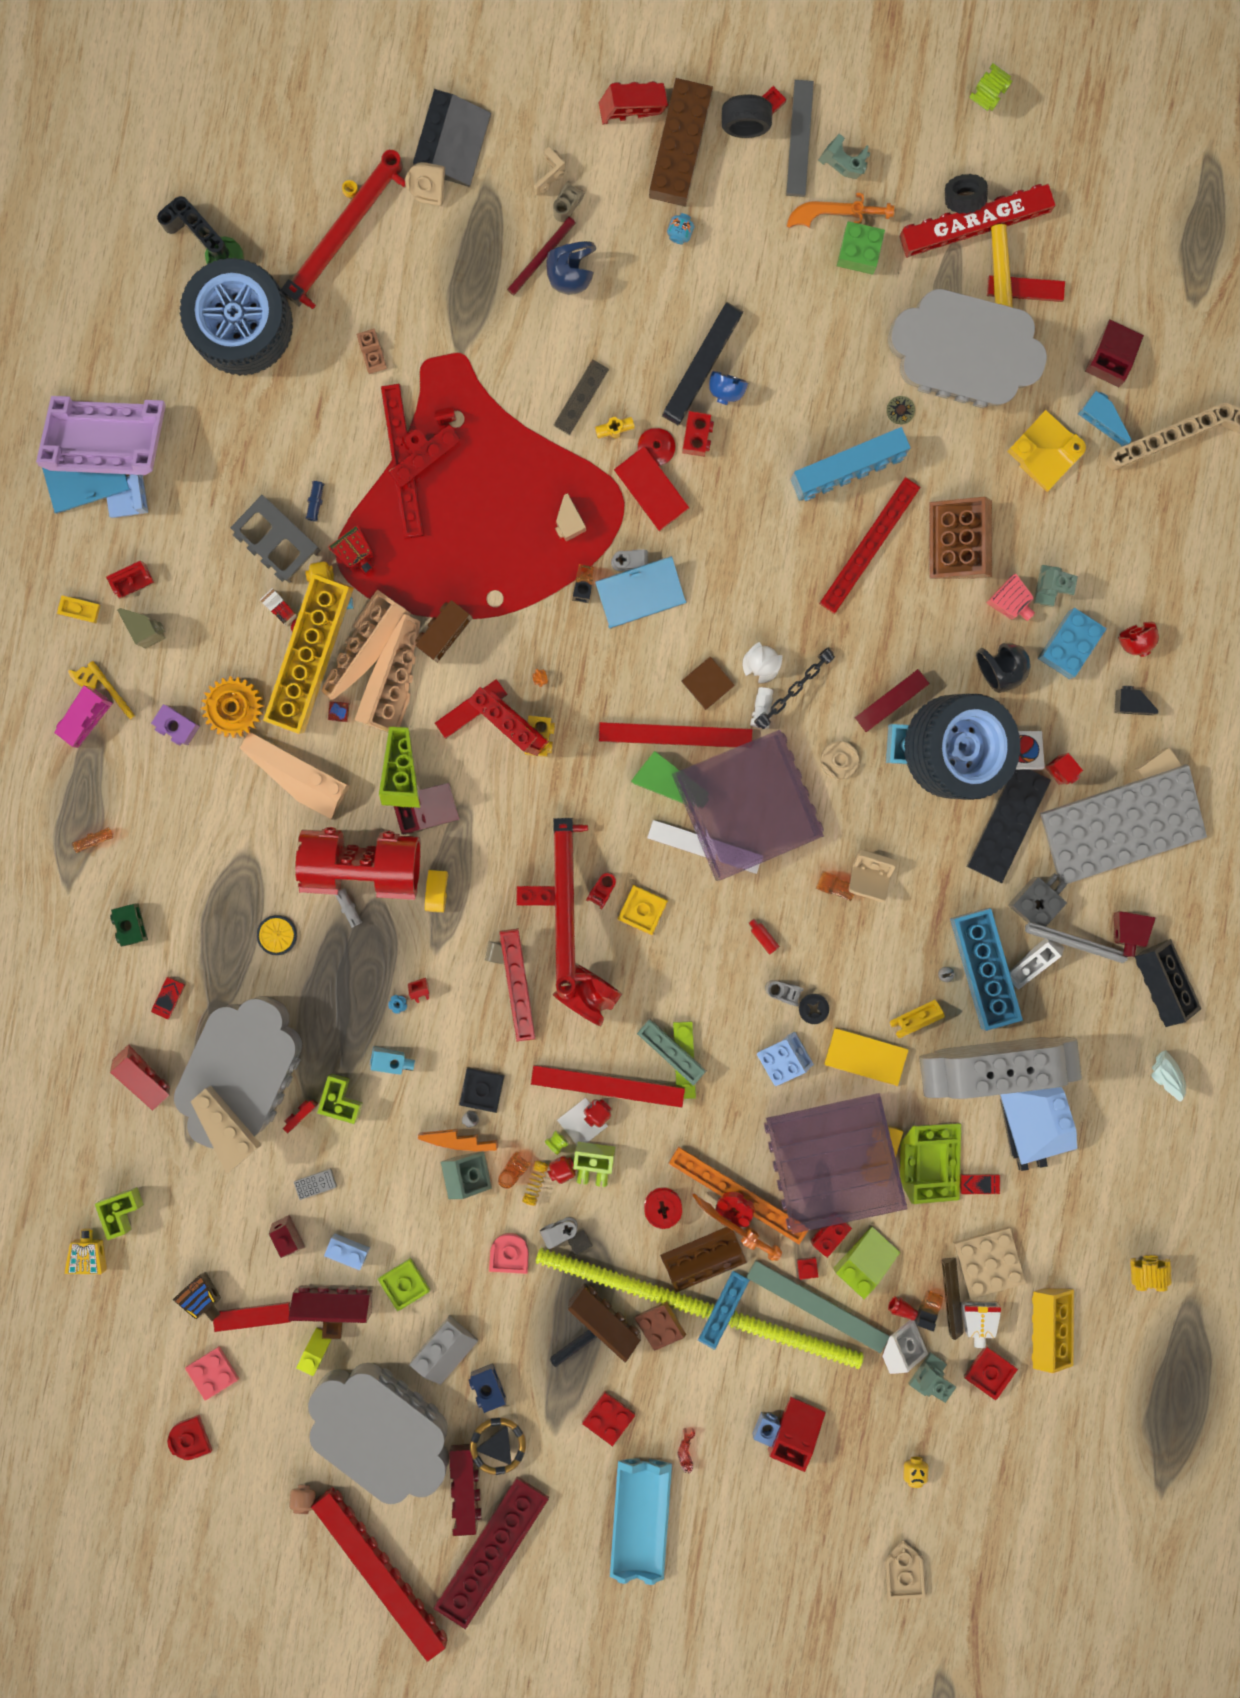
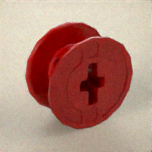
[644,1187,683,1229]

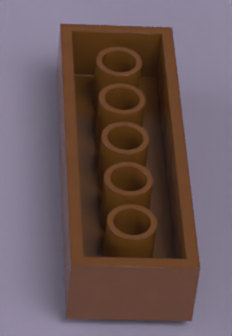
[649,78,713,207]

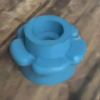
[388,995,407,1014]

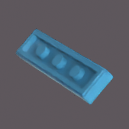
[697,1271,750,1350]

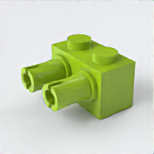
[573,1142,616,1187]

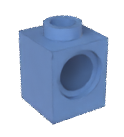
[752,1412,780,1447]

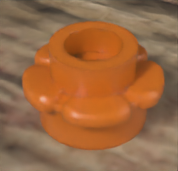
[532,669,548,687]

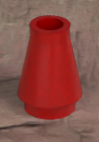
[888,1296,918,1321]

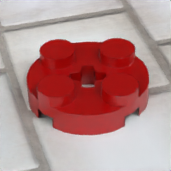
[715,1192,755,1227]

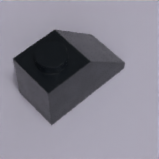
[1114,686,1158,716]

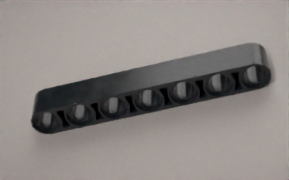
[662,302,744,426]

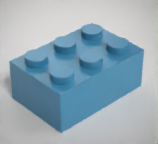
[1038,608,1107,679]

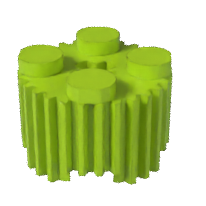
[969,63,1013,111]

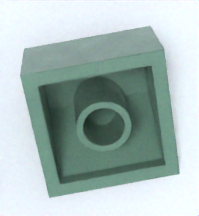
[441,1151,492,1199]

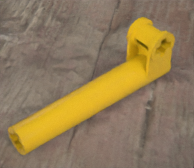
[991,224,1013,308]

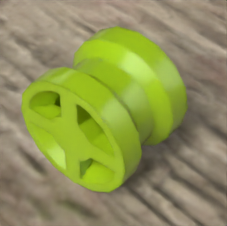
[544,1130,569,1155]

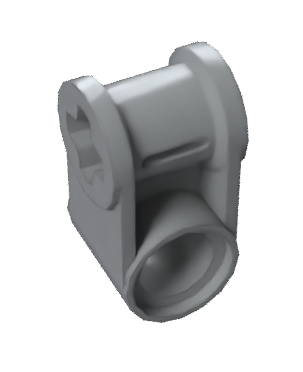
[611,550,648,571]
[765,980,804,1007]
[540,1217,578,1249]

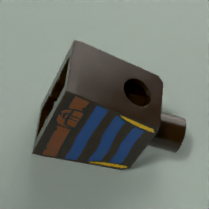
[173,1272,221,1322]

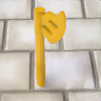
[68,661,135,720]

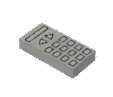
[294,1168,337,1200]

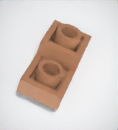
[356,328,387,374]

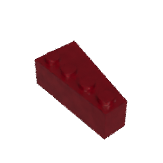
[449,1444,482,1536]

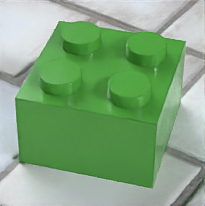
[836,221,885,275]

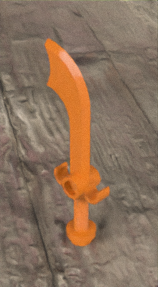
[787,193,895,228]
[692,1194,782,1261]

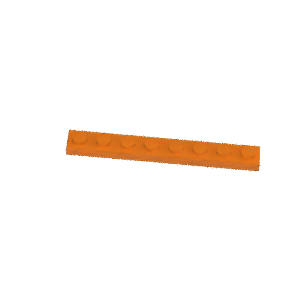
[668,1146,809,1245]

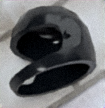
[976,643,1031,693]

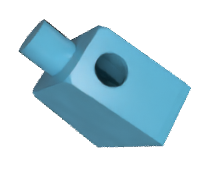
[370,1046,415,1075]

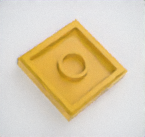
[617,885,668,935]

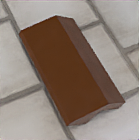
[660,1227,747,1292]

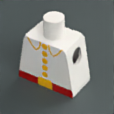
[961,1302,1001,1348]

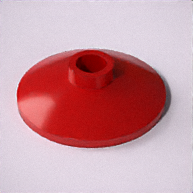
[638,428,676,466]

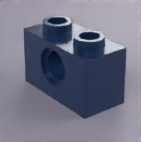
[469,1363,507,1413]

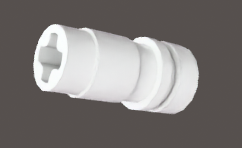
[750,687,773,729]

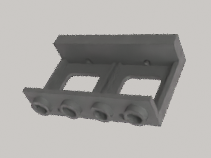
[230,495,321,583]

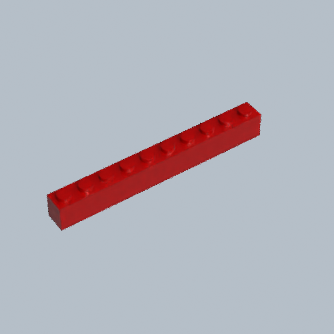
[311,1487,448,1662]

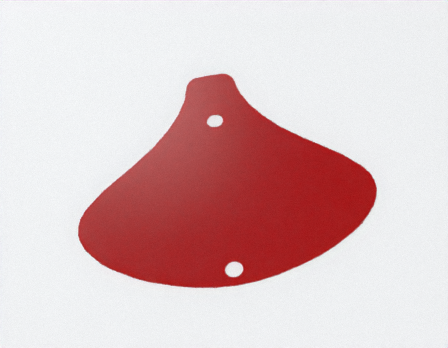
[335,353,625,619]

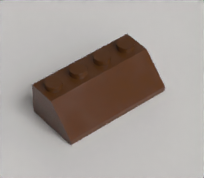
[568,1283,641,1363]

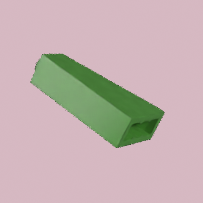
[631,751,709,809]

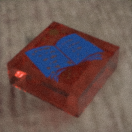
[328,701,350,722]

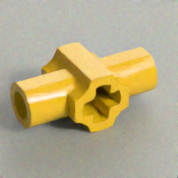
[595,417,635,439]

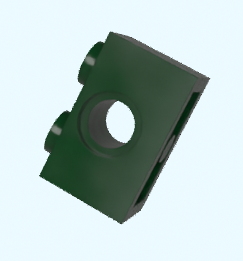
[110,903,148,947]

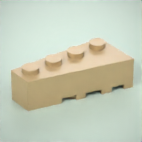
[190,1086,261,1174]

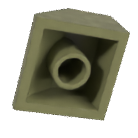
[117,608,166,649]

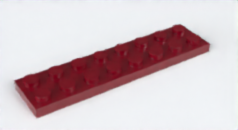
[433,1476,549,1630]

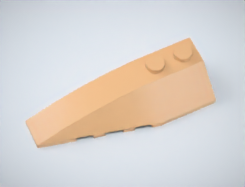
[321,590,411,700]
[355,614,421,733]
[240,732,350,819]

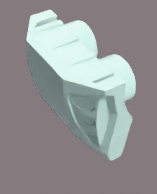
[1151,1050,1186,1102]

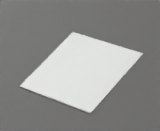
[557,1098,608,1145]

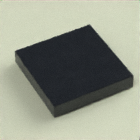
[459,1067,505,1113]

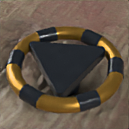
[470,1417,526,1475]

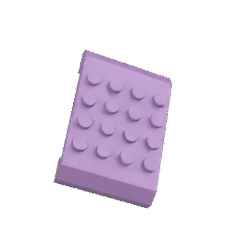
[36,396,166,475]

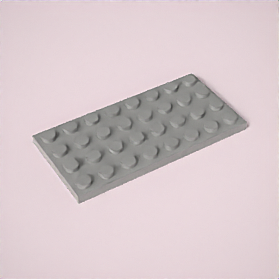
[1040,765,1207,884]

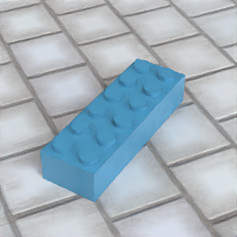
[791,427,911,502]
[950,908,1023,1031]

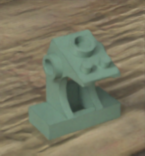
[818,134,870,179]
[1034,565,1078,607]
[909,1352,956,1403]

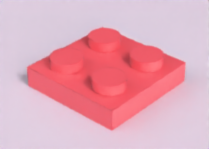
[185,1346,239,1401]

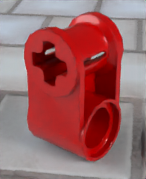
[585,872,616,910]

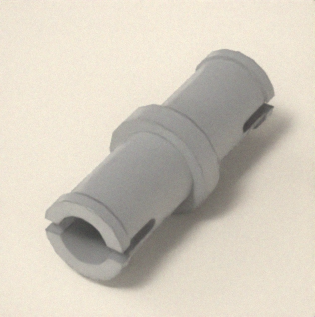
[335,888,362,928]

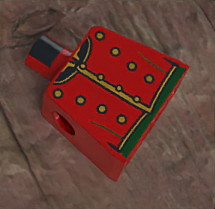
[328,525,374,575]

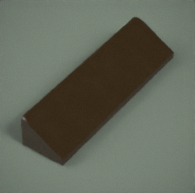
[941,1257,963,1340]

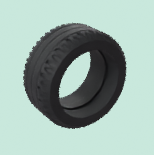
[721,94,772,138]

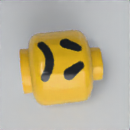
[903,1456,929,1488]

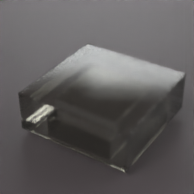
[567,1228,593,1255]

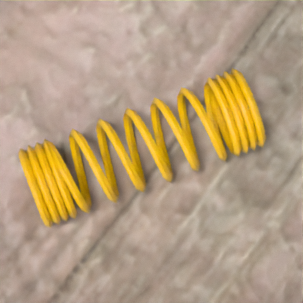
[522,1161,549,1206]

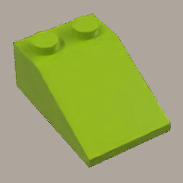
[833,1226,900,1299]

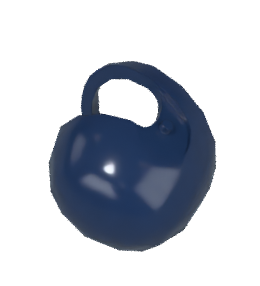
[546,241,597,295]

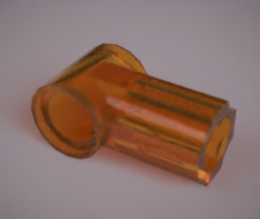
[816,871,854,901]

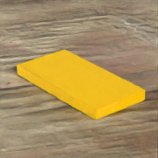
[824,1028,909,1086]

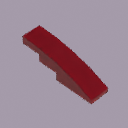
[854,668,930,732]

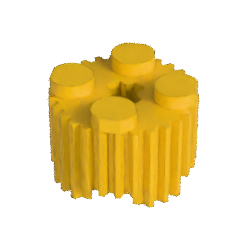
[1130,1255,1172,1292]

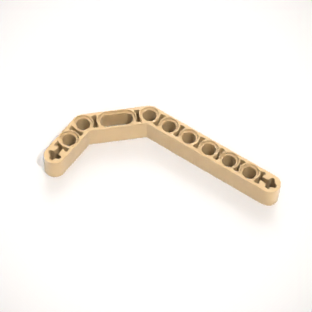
[1106,403,1240,470]

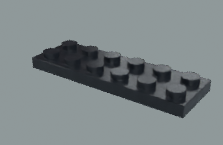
[966,769,1051,883]

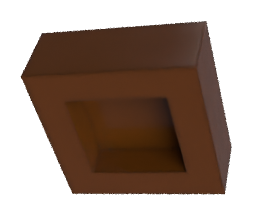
[322,1322,343,1340]

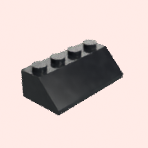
[1135,939,1201,1027]

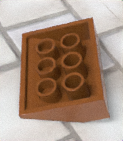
[929,496,992,579]

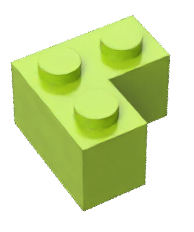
[317,1073,363,1124]
[95,1187,144,1240]

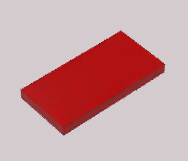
[614,446,690,532]

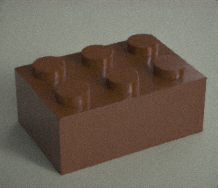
[415,600,473,663]

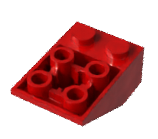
[767,1396,826,1472]

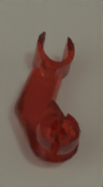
[677,1428,695,1473]

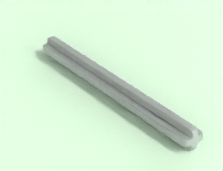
[1025,922,1128,963]

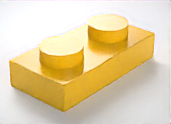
[57,595,101,624]

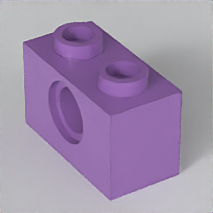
[151,704,200,746]

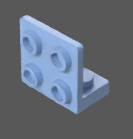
[107,474,148,518]
[757,1032,814,1086]

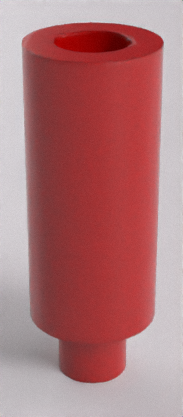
[749,919,780,955]

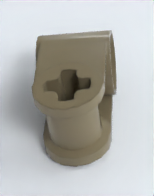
[553,181,585,222]
[485,941,504,964]

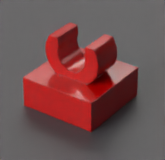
[408,977,430,1003]

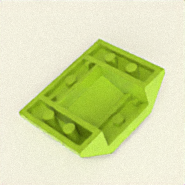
[900,1123,961,1204]

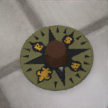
[887,396,915,425]

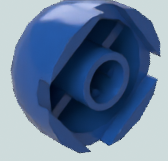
[709,371,749,405]

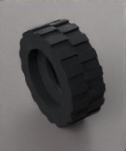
[945,174,988,214]

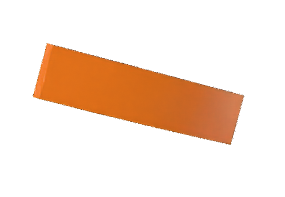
[418,1129,498,1151]

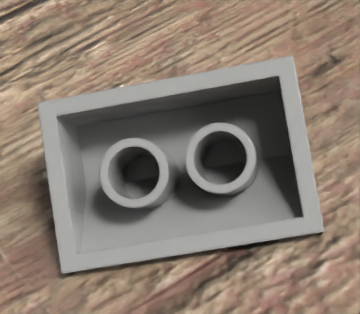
[410,1315,478,1385]

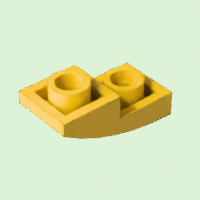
[425,870,449,913]

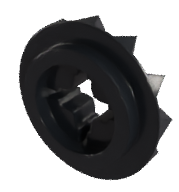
[798,994,829,1024]

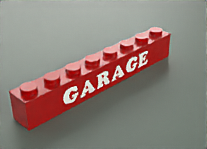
[899,184,1056,258]

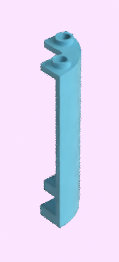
[610,1458,672,1585]

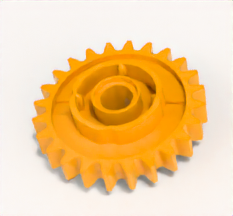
[201,676,264,738]

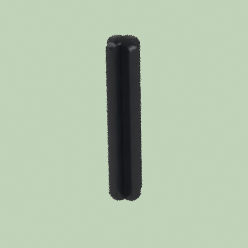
[550,1330,597,1367]

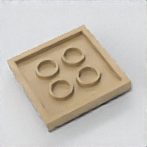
[953,1227,1026,1299]

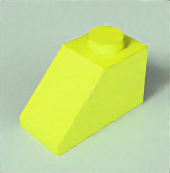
[296,1327,332,1376]

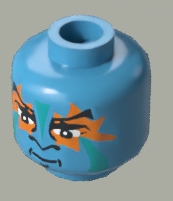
[667,213,695,245]

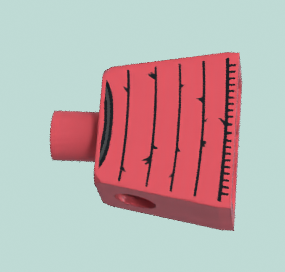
[986,574,1035,621]

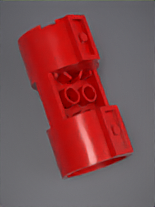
[295,827,421,900]

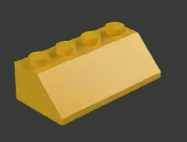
[1031,1288,1074,1373]

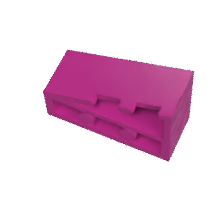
[54,685,113,748]

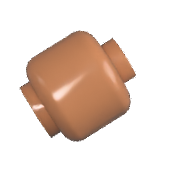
[289,1484,316,1514]

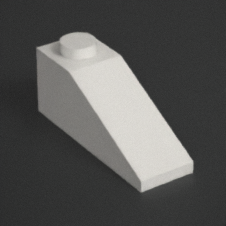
[1009,939,1064,990]

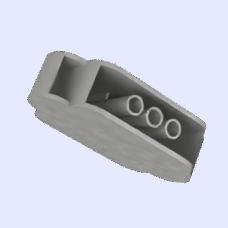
[888,289,1047,408]
[174,996,302,1148]
[919,1037,1082,1099]
[308,1363,449,1504]

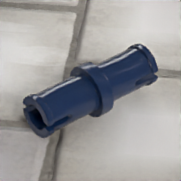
[306,481,325,522]

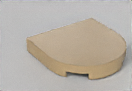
[405,162,445,206]

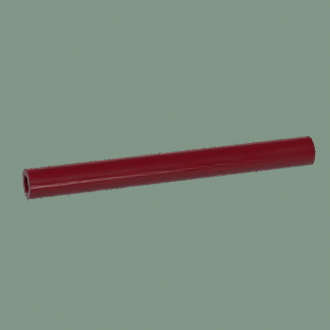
[507,217,576,296]

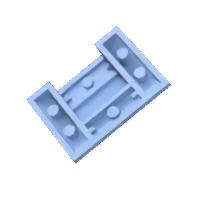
[1000,1087,1077,1164]

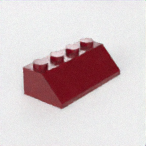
[288,1285,373,1323]

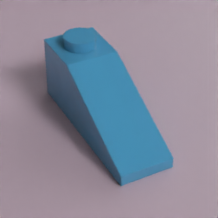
[1078,391,1131,447]

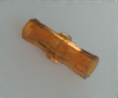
[72,827,113,853]

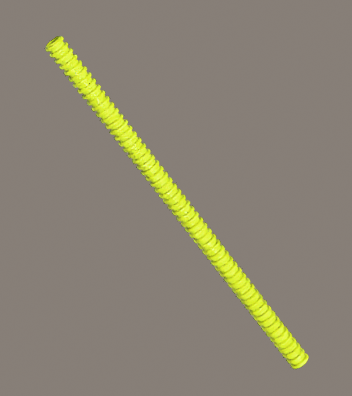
[535,1247,864,1369]

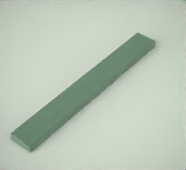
[746,1260,890,1354]

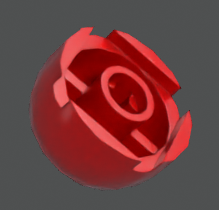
[1118,622,1159,657]

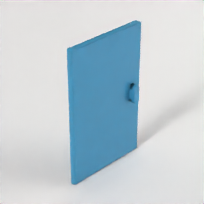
[42,467,130,514]
[595,556,686,628]

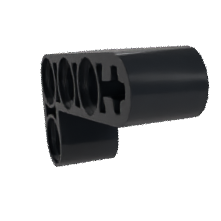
[157,196,229,260]

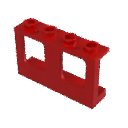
[468,687,549,756]

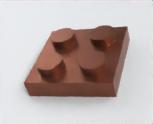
[634,1302,687,1351]

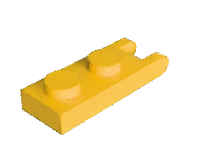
[889,999,945,1038]

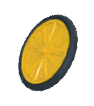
[257,915,297,955]

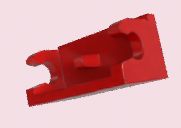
[106,560,154,599]

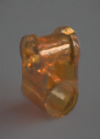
[498,1151,532,1189]

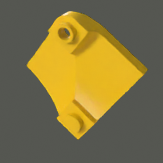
[1007,410,1086,492]

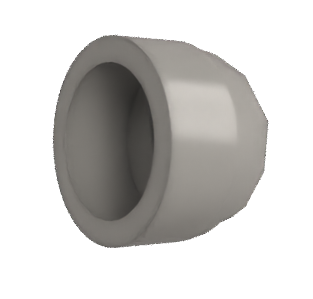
[938,967,954,982]
[462,1111,479,1128]

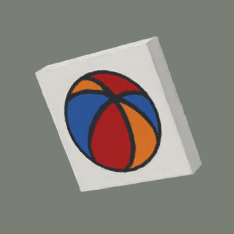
[1016,731,1044,770]

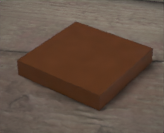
[681,656,735,711]

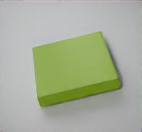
[377,1258,431,1312]

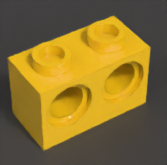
[524,716,555,757]

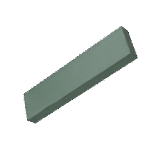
[637,1019,707,1086]

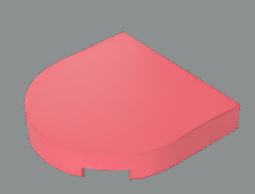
[489,1233,529,1274]

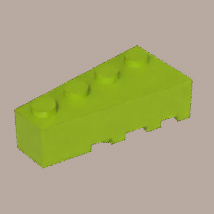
[379,727,420,808]

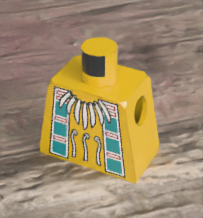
[65,1228,107,1275]

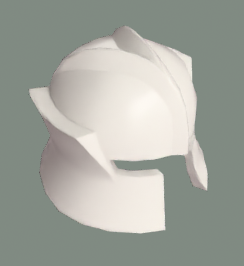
[743,642,782,683]

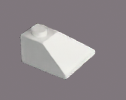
[883,1320,928,1374]

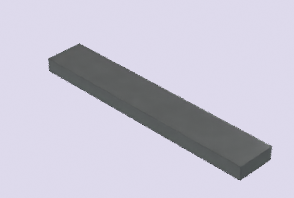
[786,80,814,197]

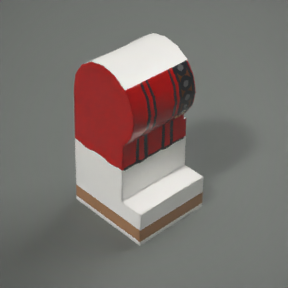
[260,588,297,627]

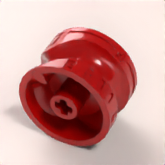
[553,962,622,1027]

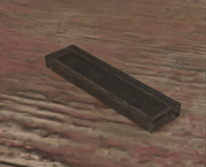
[553,359,609,436]

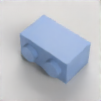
[324,1233,370,1270]

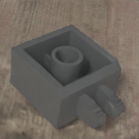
[1008,873,1067,927]

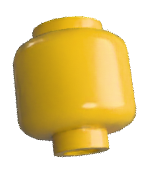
[305,561,334,582]

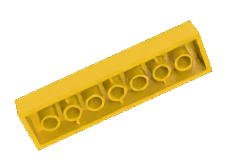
[263,574,354,734]

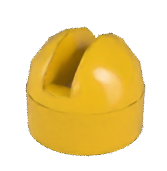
[342,180,358,198]

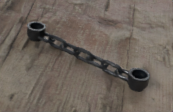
[754,647,835,729]

